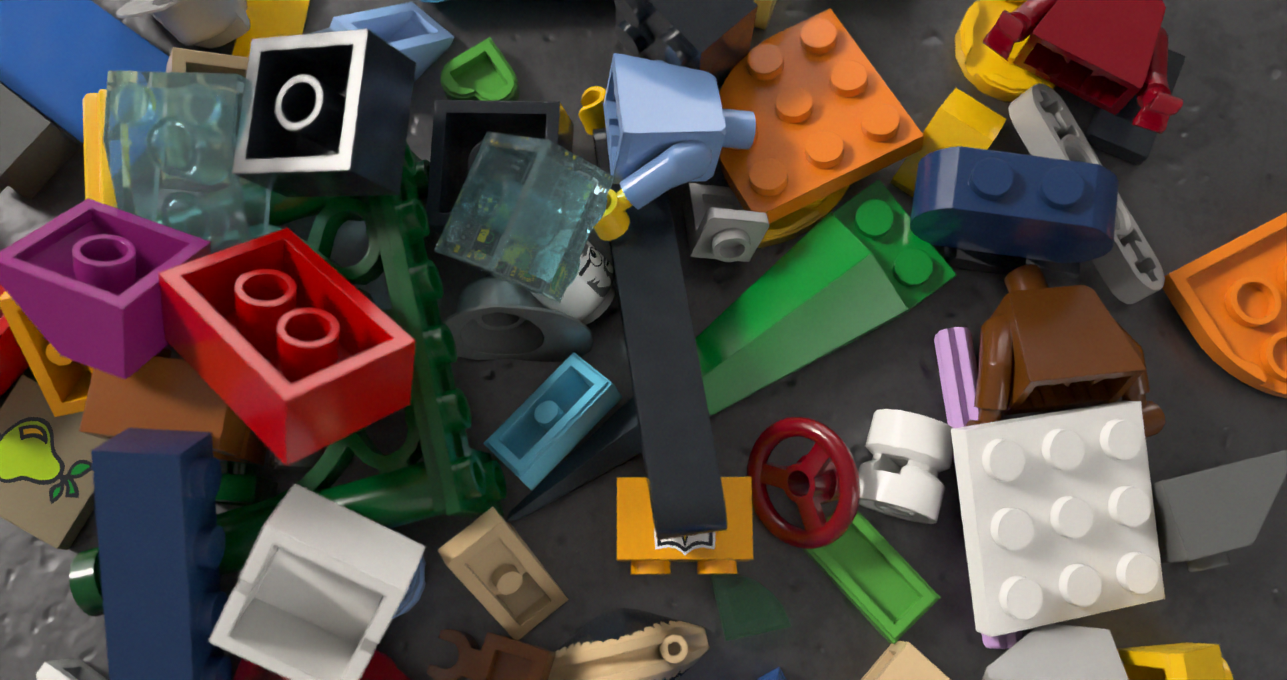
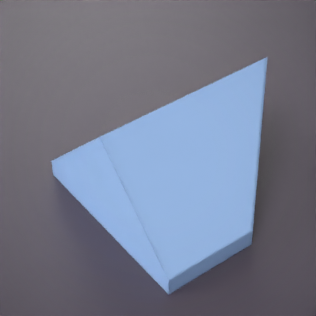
[310,2,454,82]

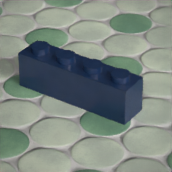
[91,428,232,680]

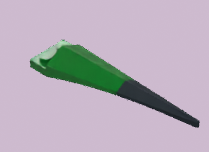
[506,179,957,521]

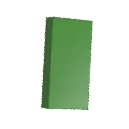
[801,510,941,644]

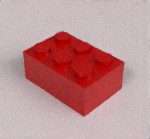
[158,227,416,466]

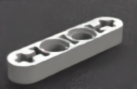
[1008,83,1165,304]

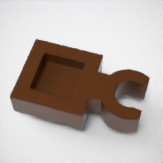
[427,629,556,680]

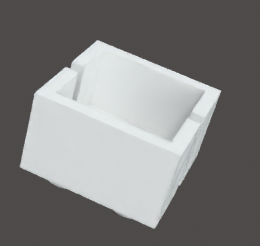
[209,484,426,680]

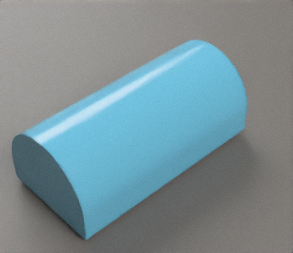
[483,352,622,491]

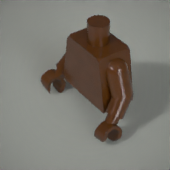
[965,264,1165,438]

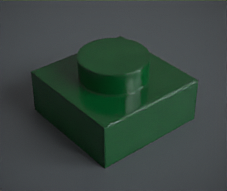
[216,461,278,506]

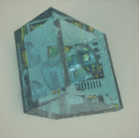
[434,132,615,303]

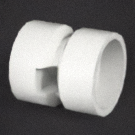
[858,409,954,524]

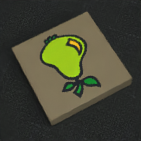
[0,375,108,550]

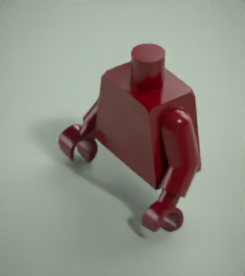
[982,0,1183,134]

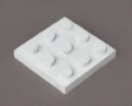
[951,401,1165,637]

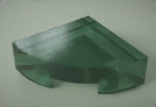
[710,574,791,641]

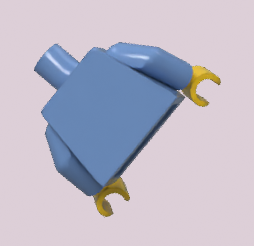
[578,53,756,241]

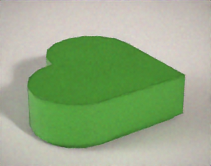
[440,37,520,101]

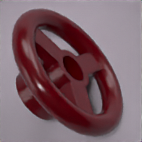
[746,417,860,549]

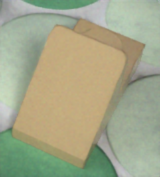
[438,507,568,640]

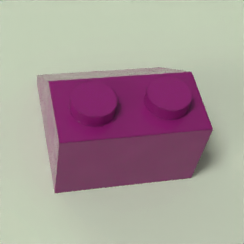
[0,198,211,380]

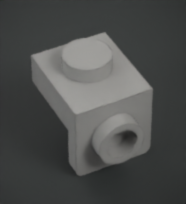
[681,183,769,262]

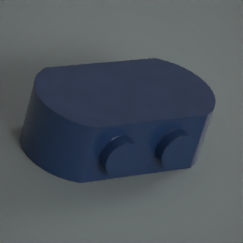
[910,146,1119,263]

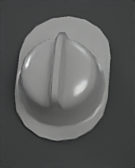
[116,0,250,49]

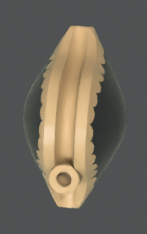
[548,608,710,680]

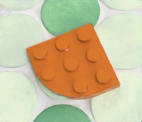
[718,8,924,224]
[1162,212,1287,398]

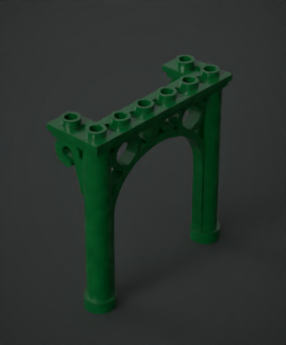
[69,142,507,617]

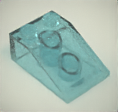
[103,71,271,254]

